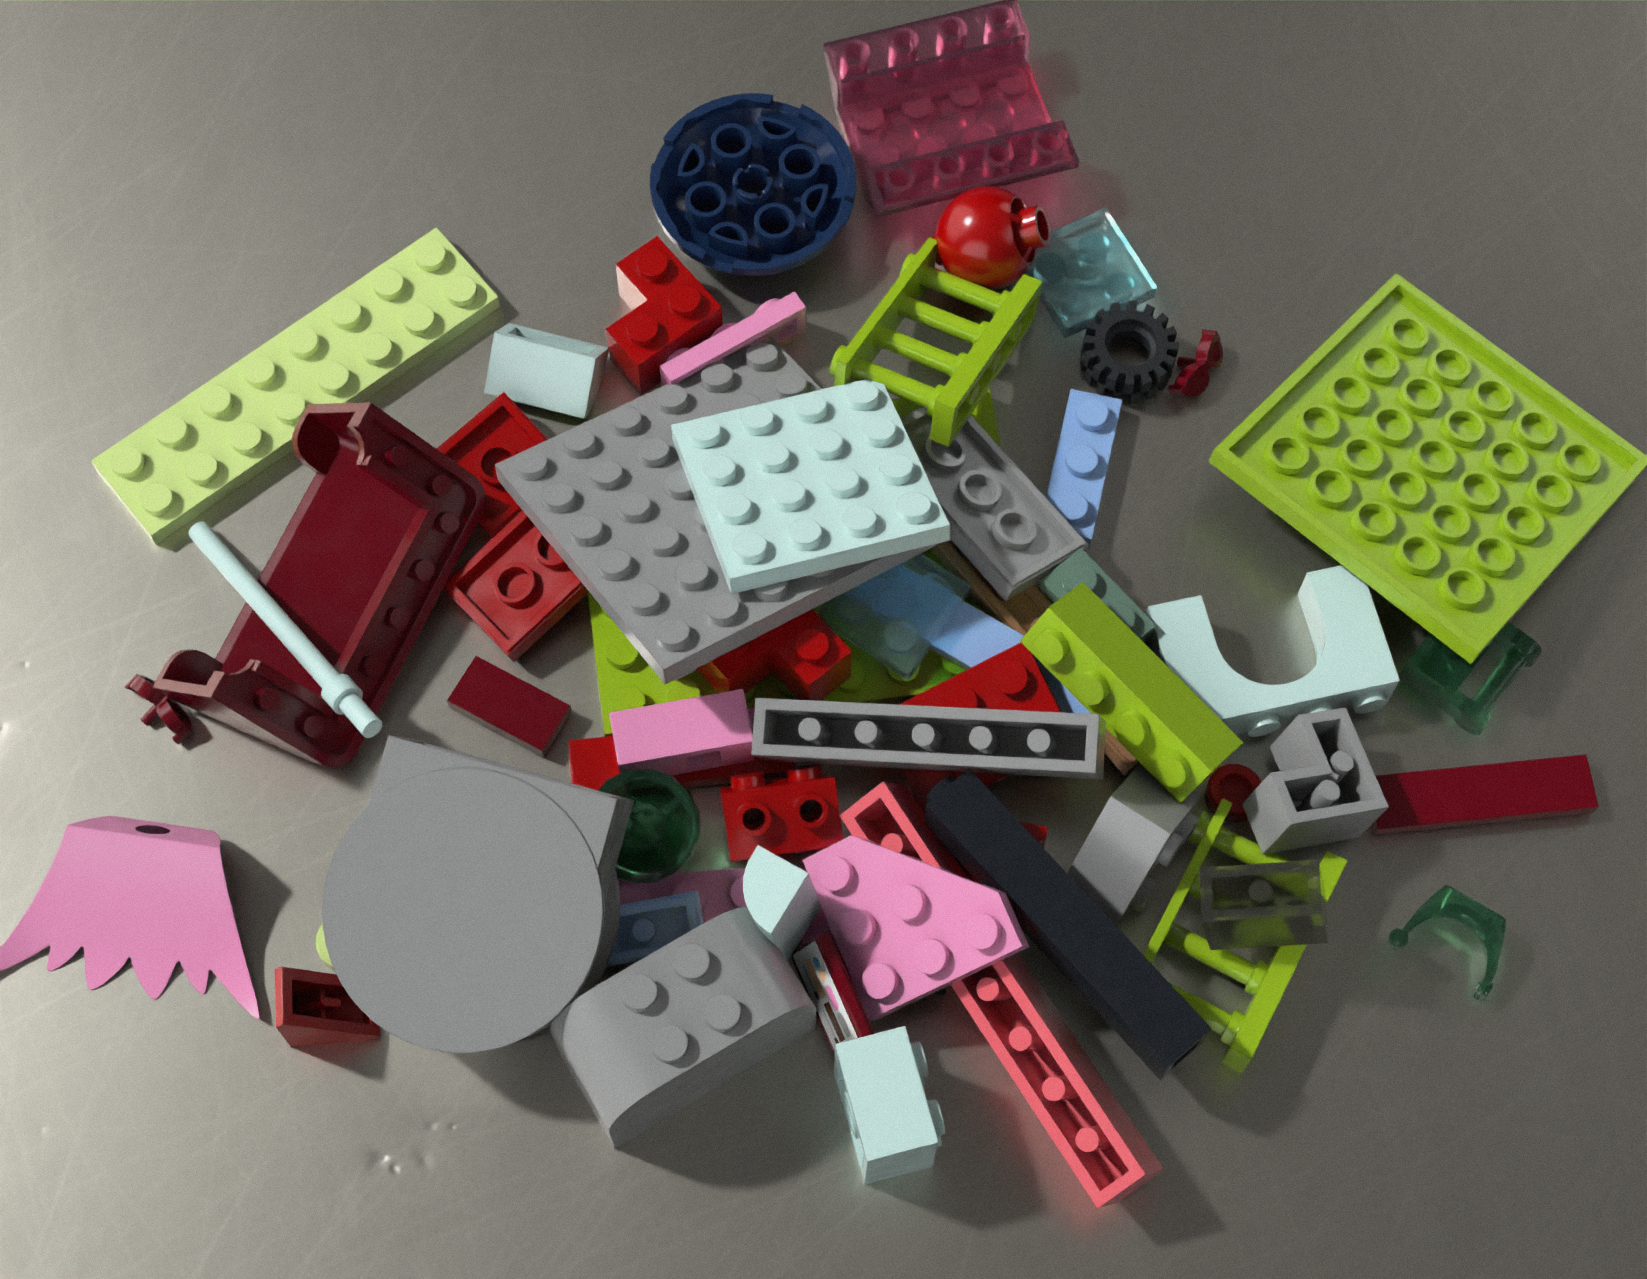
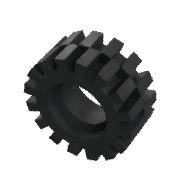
[1080,301,1179,404]

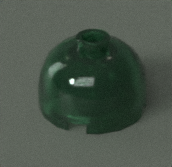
[598,769,701,884]

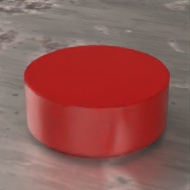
[1204,764,1261,823]

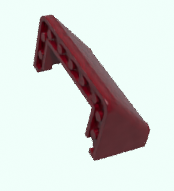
[152,402,486,768]

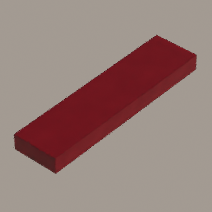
[1372,754,1599,835]

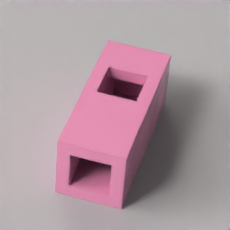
[609,689,755,784]

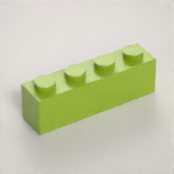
[1020,582,1244,803]

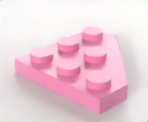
[802,835,1029,1020]

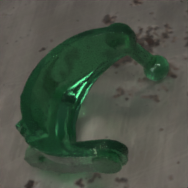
[1387,885,1506,1000]

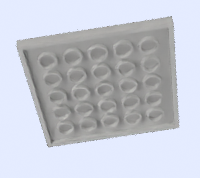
[495,336,951,684]

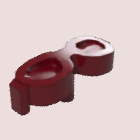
[1167,329,1223,396]
[125,674,192,744]

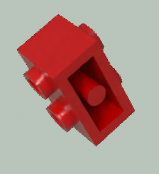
[720,764,843,862]

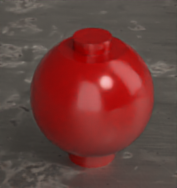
[932,186,1050,290]

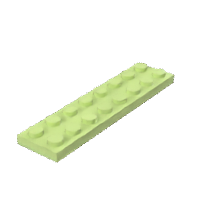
[91,227,500,545]

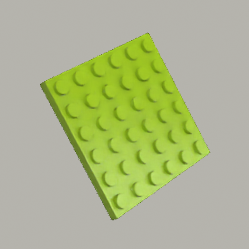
[1208,273,1647,664]

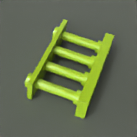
[829,237,1043,447]
[1143,798,1348,1073]

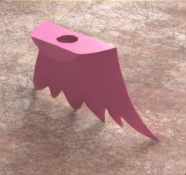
[0,816,259,1019]

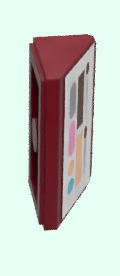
[792,932,874,1055]

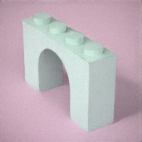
[1146,565,1400,737]

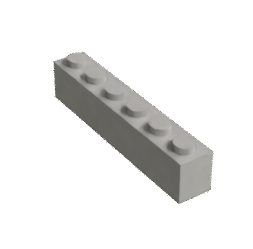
[751,698,1106,780]

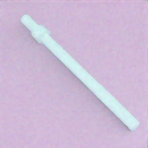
[189,522,383,738]

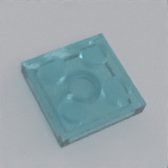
[1025,207,1157,338]
[817,553,971,681]

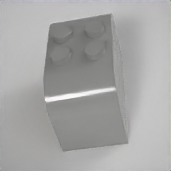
[550,906,816,1149]

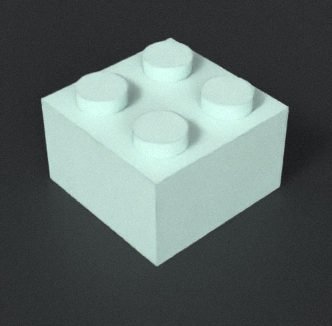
[834,1026,945,1185]

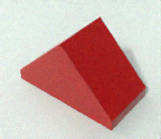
[275,966,380,1047]

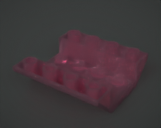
[823,0,1079,216]

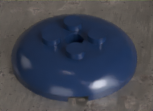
[650,93,856,276]

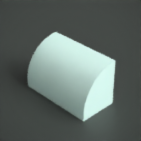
[484,323,608,419]
[743,845,821,961]

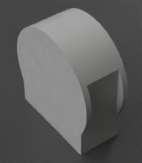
[322,735,634,1053]

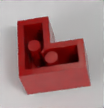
[605,236,723,396]
[696,609,852,701]

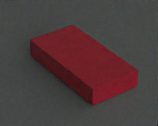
[447,656,572,758]

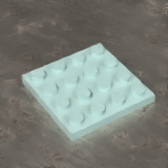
[671,379,950,594]

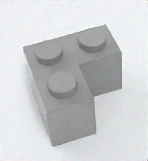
[1242,708,1389,855]
[1067,763,1201,923]

